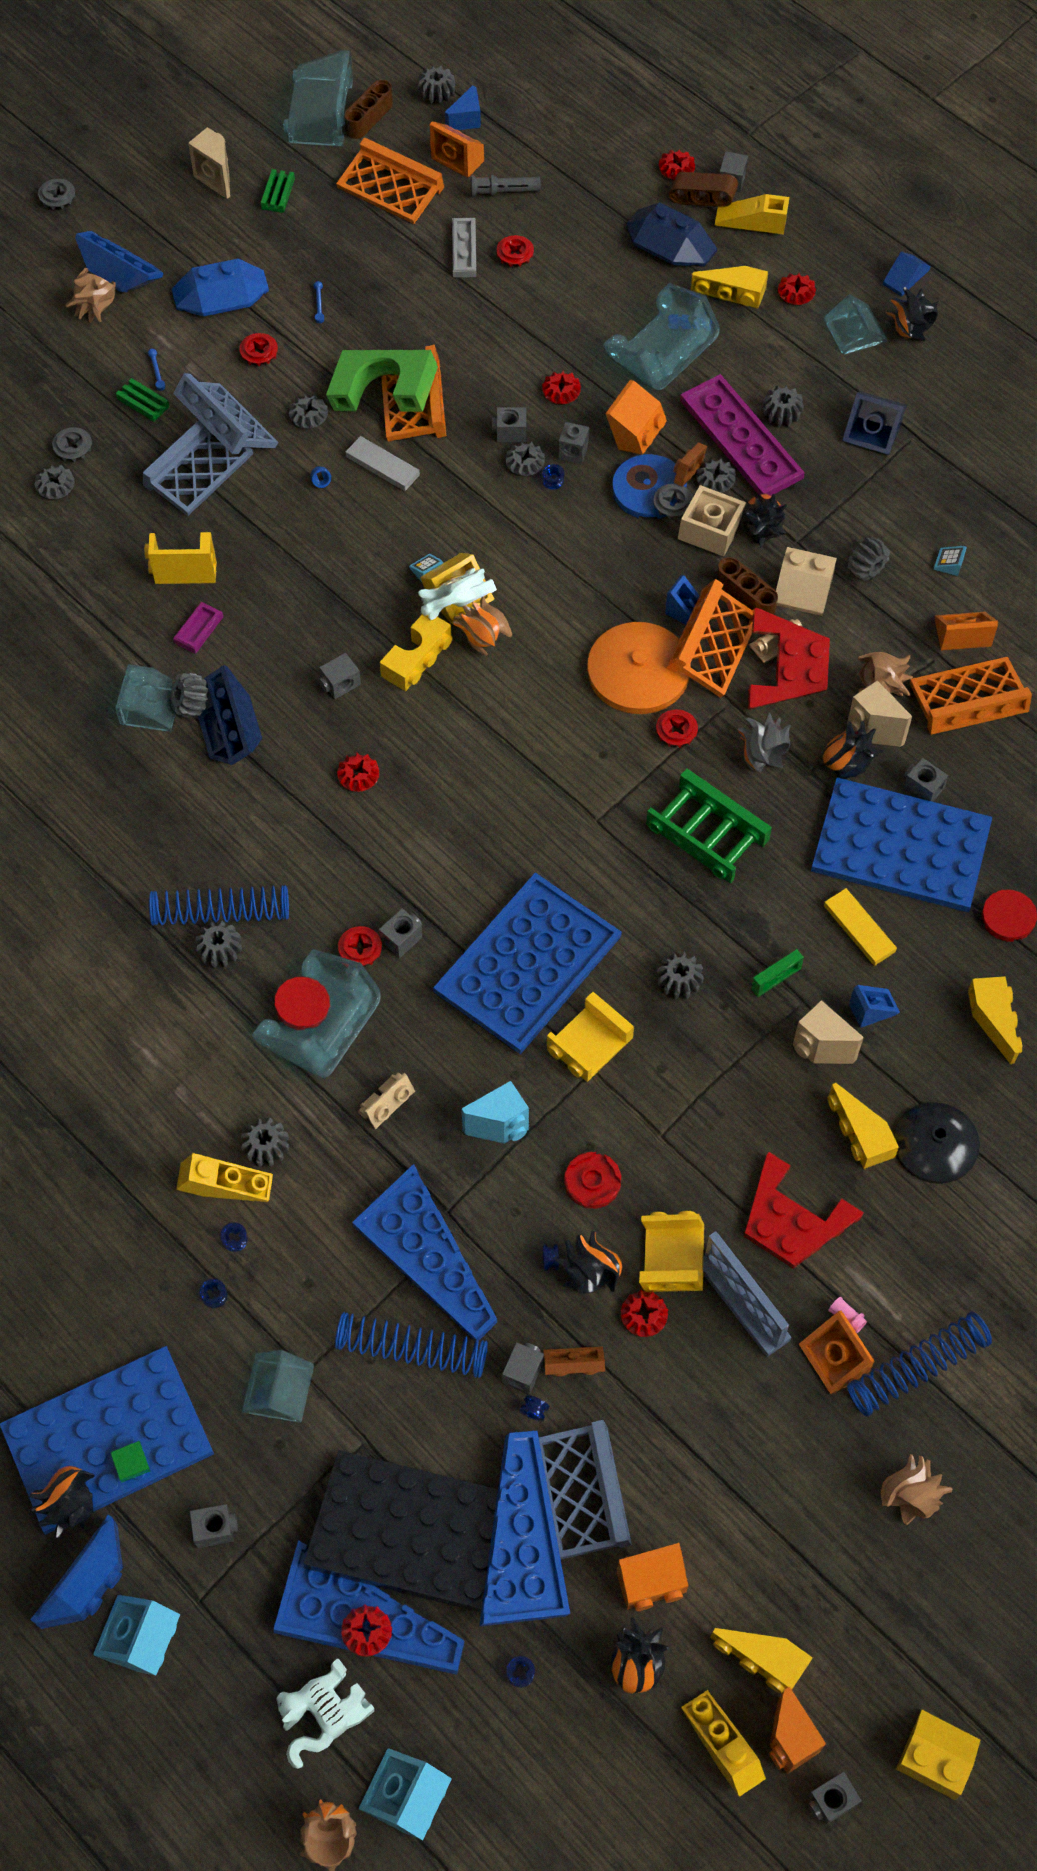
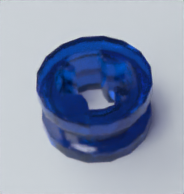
[542,464,565,490]
[221,1222,248,1252]
[543,1244,559,1271]
[199,1279,228,1308]
[519,1395,550,1422]
[507,1656,535,1688]

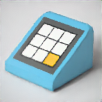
[934,546,967,576]
[409,554,443,582]

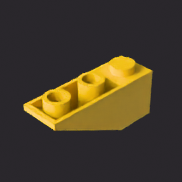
[715,194,789,235]
[691,266,768,309]
[968,977,1022,1064]
[827,1083,899,1169]
[176,1153,273,1202]
[710,1628,812,1694]
[681,1690,766,1797]

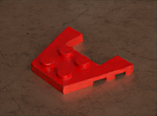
[748,608,830,710]
[744,1152,864,1268]

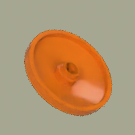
[587,622,691,714]

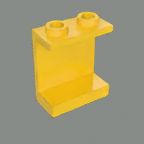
[144,532,217,584]
[547,992,634,1082]
[639,1211,704,1292]

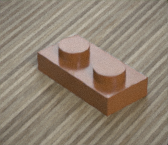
[673,442,707,487]
[544,1346,605,1376]

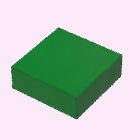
[111,1441,150,1483]

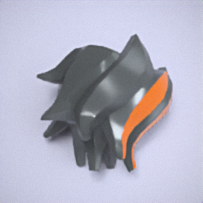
[737,712,791,773]

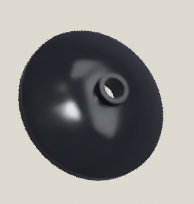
[894,1102,980,1184]

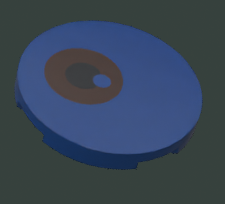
[612,454,687,519]

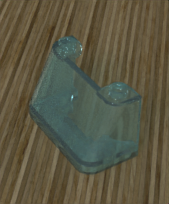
[284,50,353,146]
[603,283,720,390]
[252,949,381,1078]

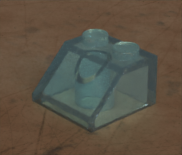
[116,664,176,732]

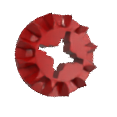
[659,149,695,180]
[497,235,534,267]
[778,273,816,305]
[240,333,278,367]
[542,370,581,404]
[656,709,698,748]
[337,753,379,792]
[338,926,382,968]
[621,1290,668,1337]
[341,1604,392,1656]

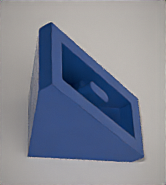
[445,85,481,130]
[883,252,931,297]
[665,575,700,625]
[849,985,900,1028]

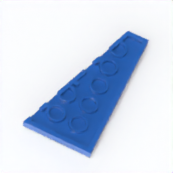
[352,1164,497,1341]
[479,1431,570,1627]
[274,1540,464,1675]

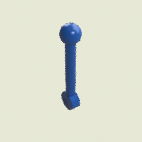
[314,281,325,324]
[148,348,165,391]

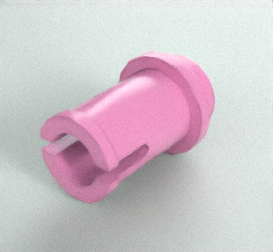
[828,1297,867,1333]

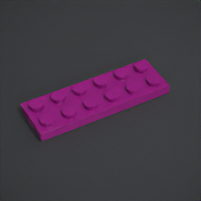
[680,374,805,496]

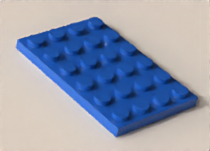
[811,778,992,913]
[433,873,622,1055]
[0,1346,214,1535]

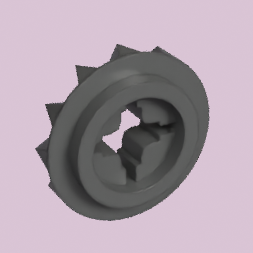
[38,179,76,210]
[289,395,328,428]
[52,427,92,462]
[506,441,545,476]
[696,458,736,493]
[34,464,74,499]
[654,484,693,519]

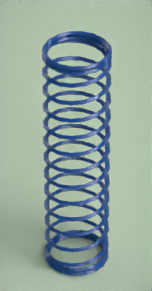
[149,885,289,926]
[848,1311,992,1417]
[335,1312,488,1378]

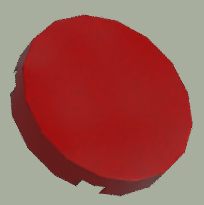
[981,890,1037,942]
[275,977,330,1030]
[564,1152,621,1209]

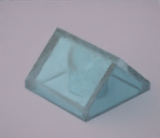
[824,294,887,355]
[242,1350,314,1423]

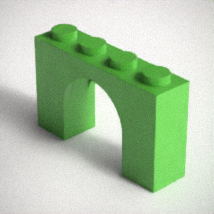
[326,350,438,412]

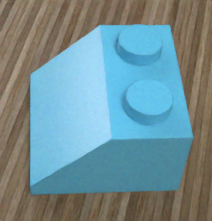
[462,1081,529,1144]
[93,1595,180,1675]
[358,1748,452,1840]

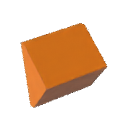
[935,612,998,650]
[799,1310,874,1394]

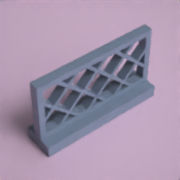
[173,373,278,454]
[143,420,253,516]
[703,1231,792,1357]
[539,1420,632,1559]

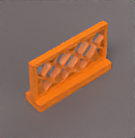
[336,137,444,224]
[381,345,447,441]
[666,579,753,698]
[910,657,1032,735]

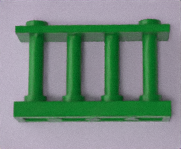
[646,768,772,884]

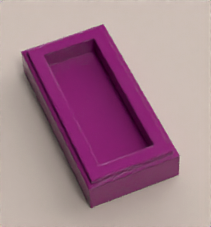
[173,602,223,654]

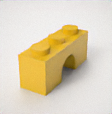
[380,614,452,692]

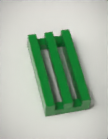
[261,169,295,213]
[116,378,170,422]
[751,949,804,997]

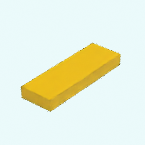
[824,888,897,966]

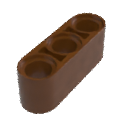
[345,80,393,139]
[669,172,739,207]
[717,557,778,615]

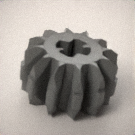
[417,65,455,105]
[762,385,804,427]
[848,537,890,581]
[169,673,209,717]
[195,920,242,968]
[657,951,704,999]
[241,1118,289,1167]

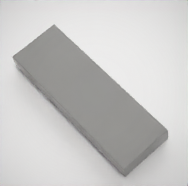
[452,218,476,277]
[346,436,420,491]

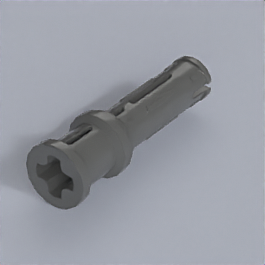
[470,175,541,196]

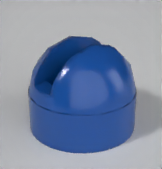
[310,466,331,488]

